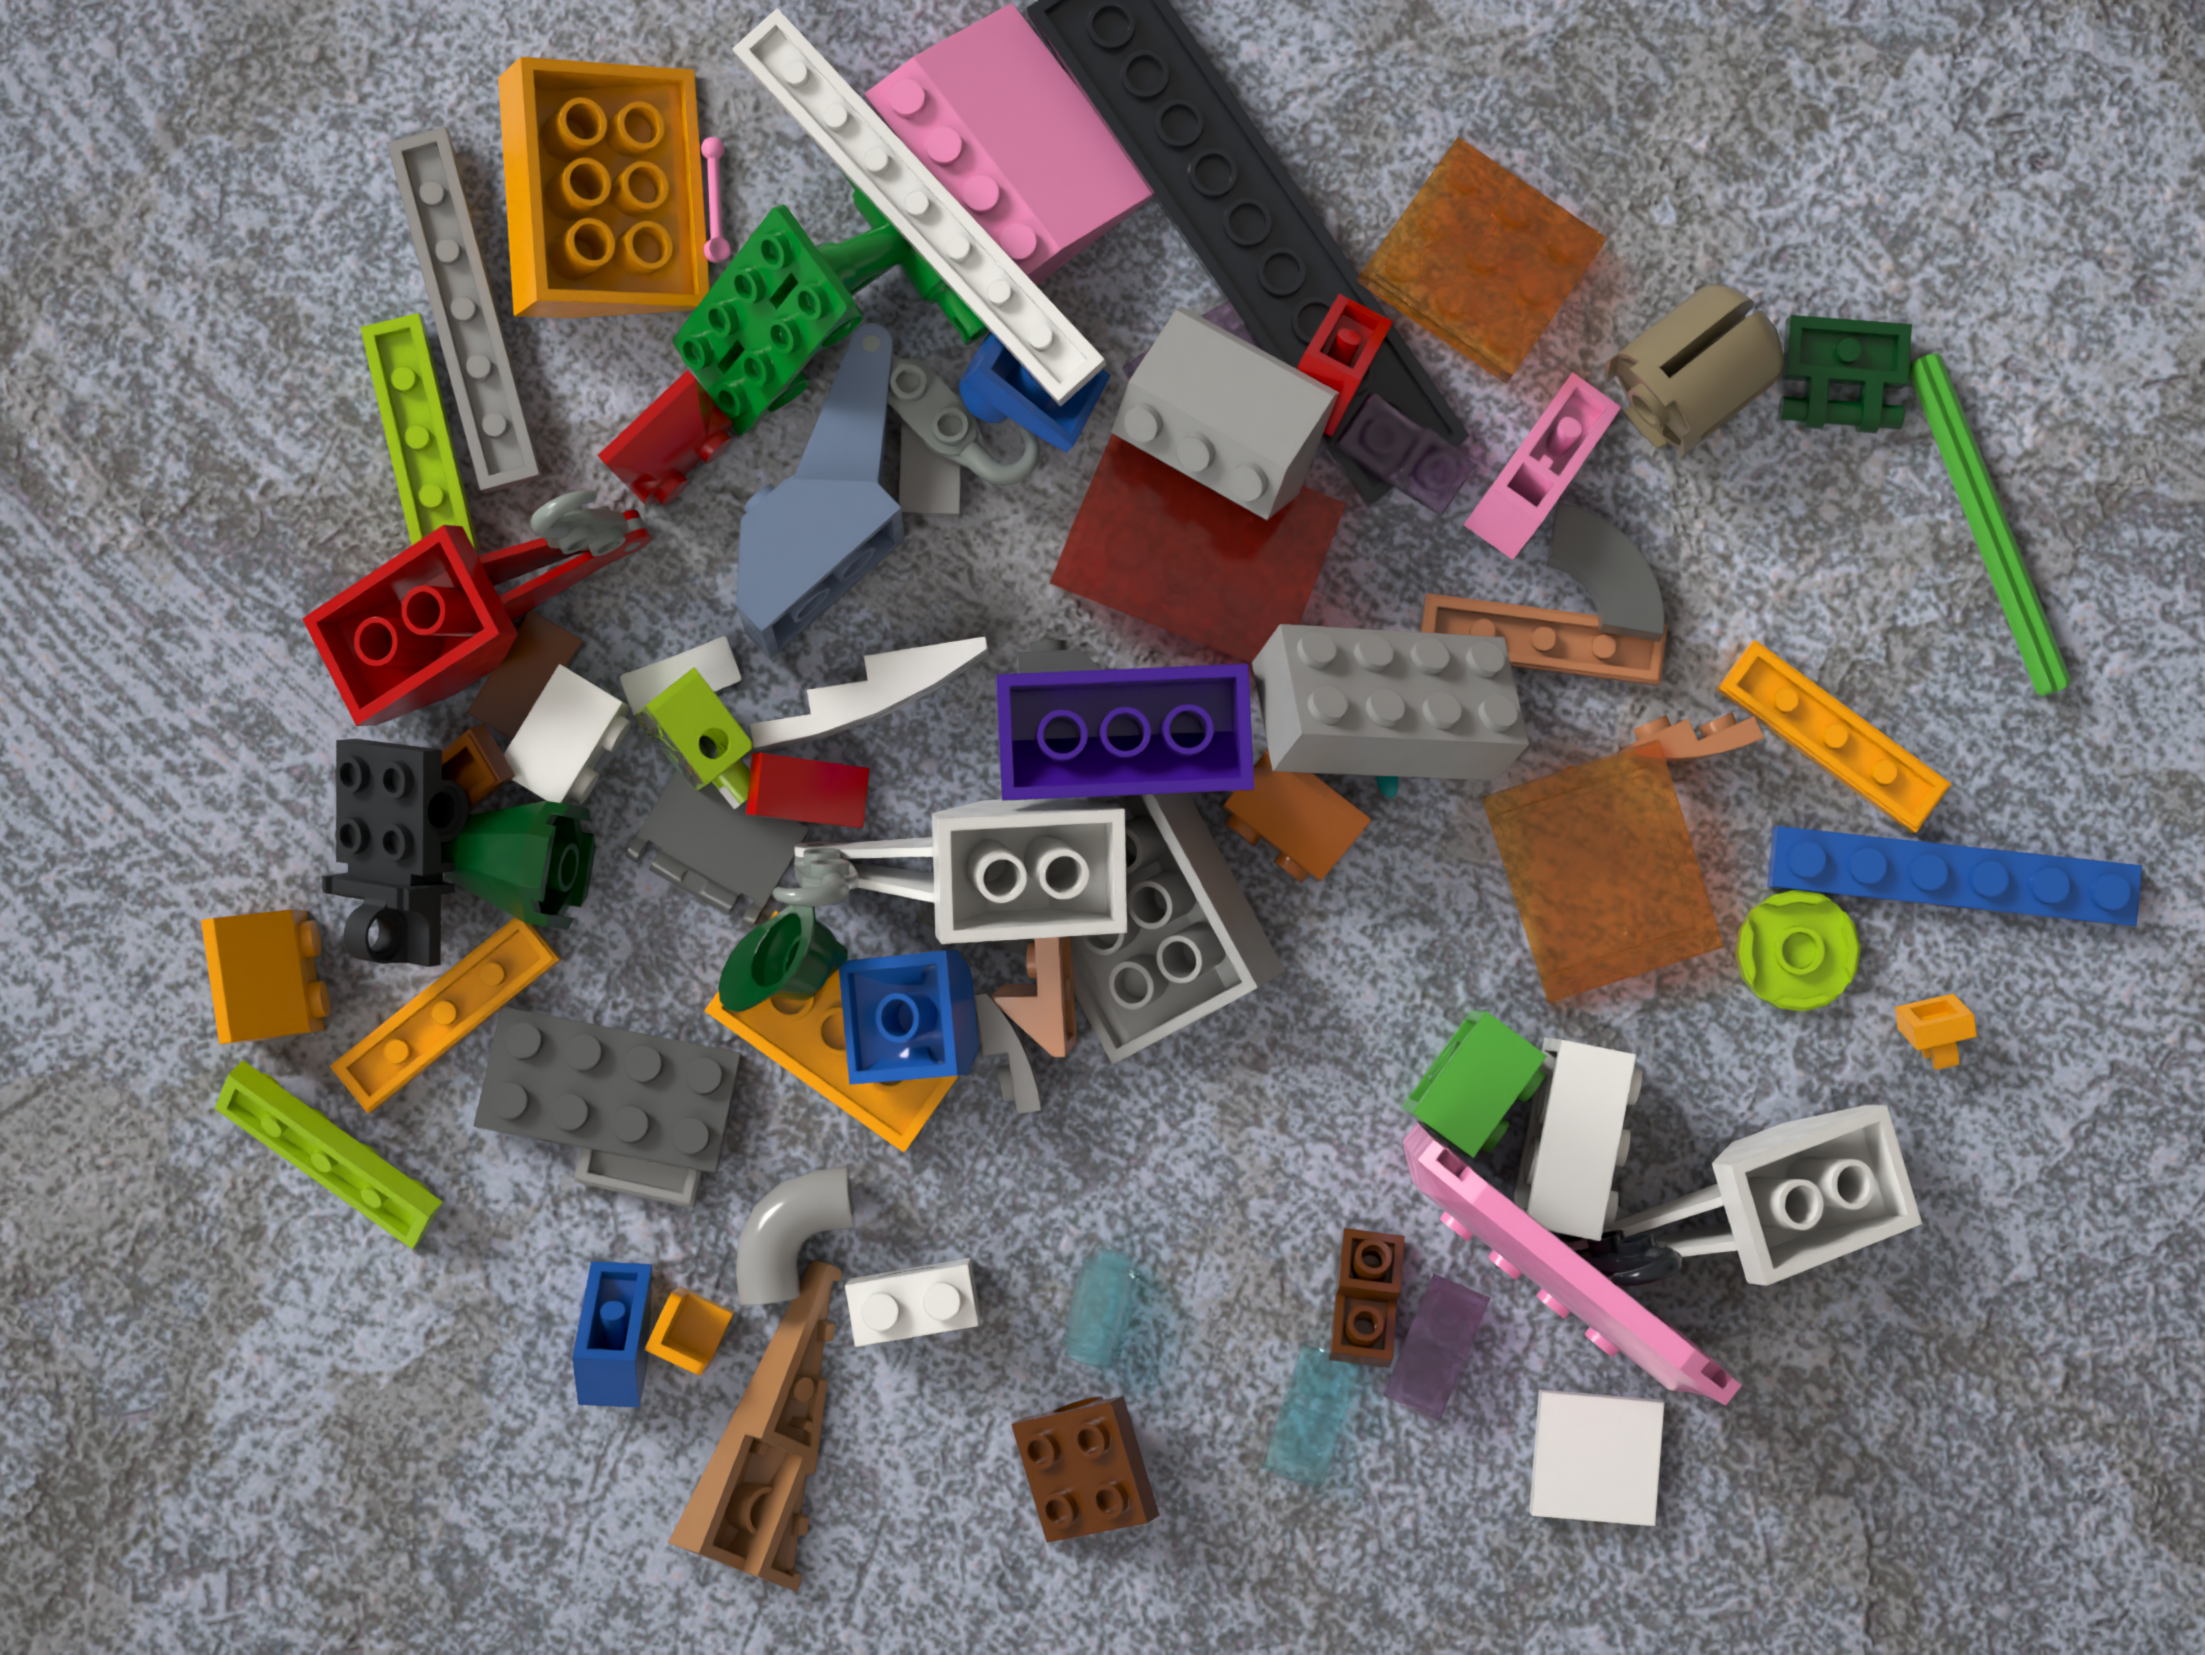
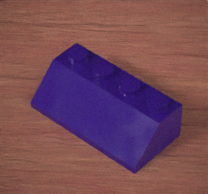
[995,664,1254,801]

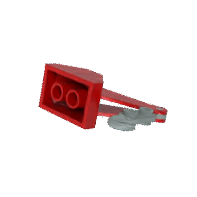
[302,490,652,726]

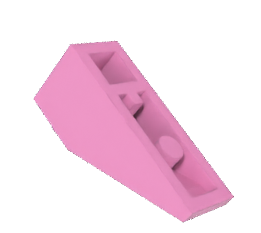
[1463,372,1621,560]

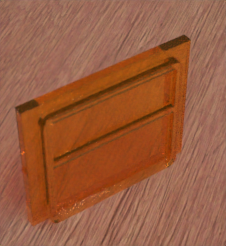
[1481,739,1724,1003]

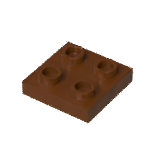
[1011,1396,1160,1543]

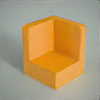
[644,1286,736,1376]

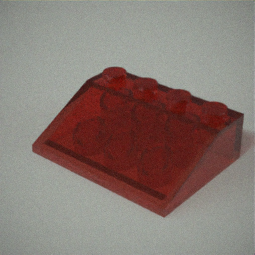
[1050,433,1346,663]

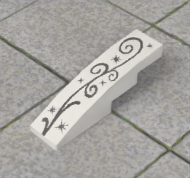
[750,636,989,753]

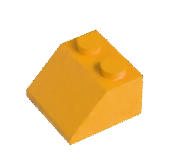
[201,909,330,1044]

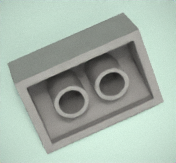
[1111,306,1339,520]

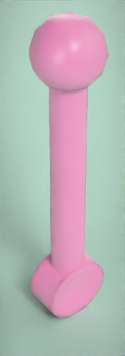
[701,137,731,263]

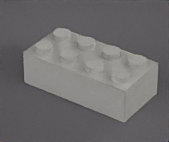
[1252,624,1529,781]

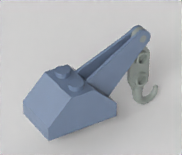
[736,323,1041,660]

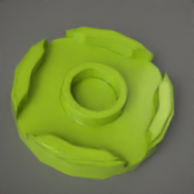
[1735,890,1861,1012]

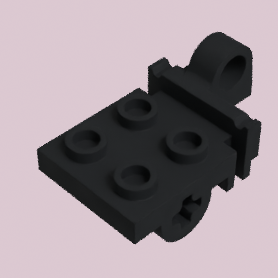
[322,738,469,967]

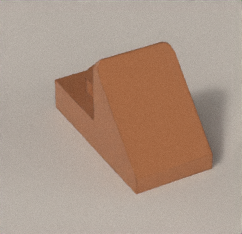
[991,936,1078,1057]

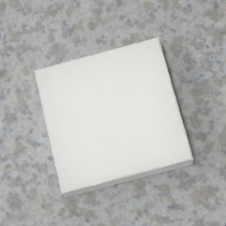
[1529,1389,1664,1526]

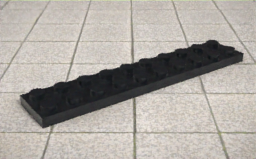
[1027,0,1470,507]

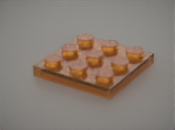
[1356,137,1607,384]

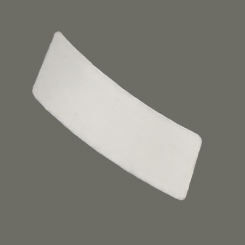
[620,636,741,716]

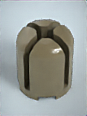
[1604,283,1784,459]

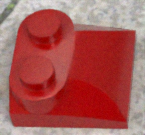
[597,370,733,506]

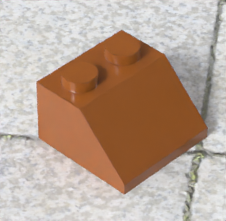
[1222,749,1372,884]

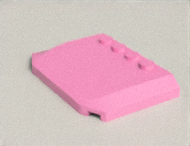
[1402,1122,1742,1406]

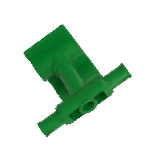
[672,167,990,435]

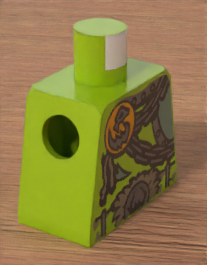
[633,667,754,809]

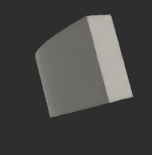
[974,993,1043,1114]

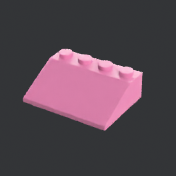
[864,3,1153,286]

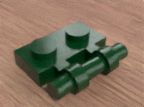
[1778,315,1912,434]

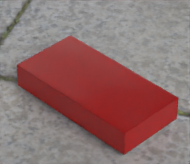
[746,753,869,828]

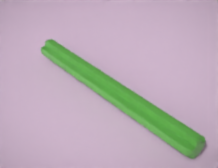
[1909,353,2071,696]

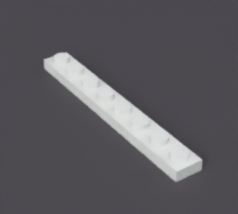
[732,8,1106,407]

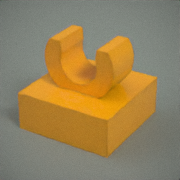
[1894,993,1977,1070]

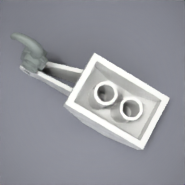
[772,799,1127,944]

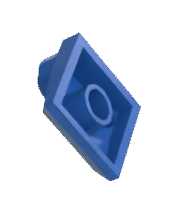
[959,331,1111,453]
[839,949,979,1085]

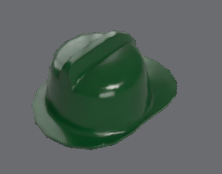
[718,905,848,1012]

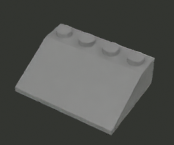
[1072,793,1286,1065]

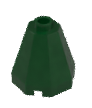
[441,801,596,929]

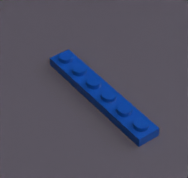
[1767,826,2142,926]

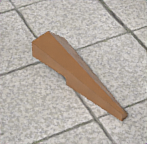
[668,1260,842,1592]

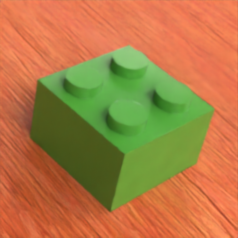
[1400,1010,1547,1158]

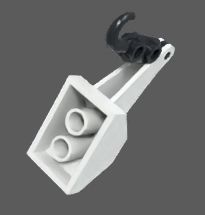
[1560,1105,1922,1287]

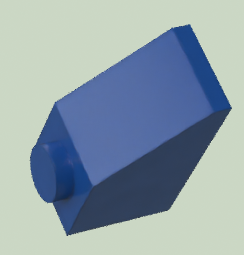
[572,1261,653,1408]

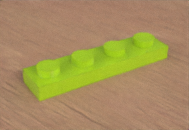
[360,313,479,551]
[214,1060,443,1250]

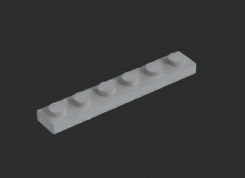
[387,127,543,494]

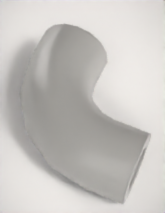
[736,1167,855,1305]

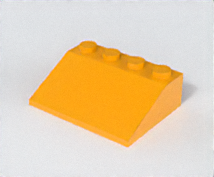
[498,57,710,319]

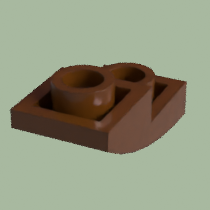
[1328,1228,1405,1368]

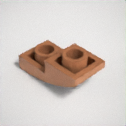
[1622,712,1764,762]

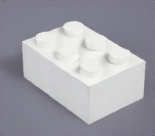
[1513,1037,1642,1241]

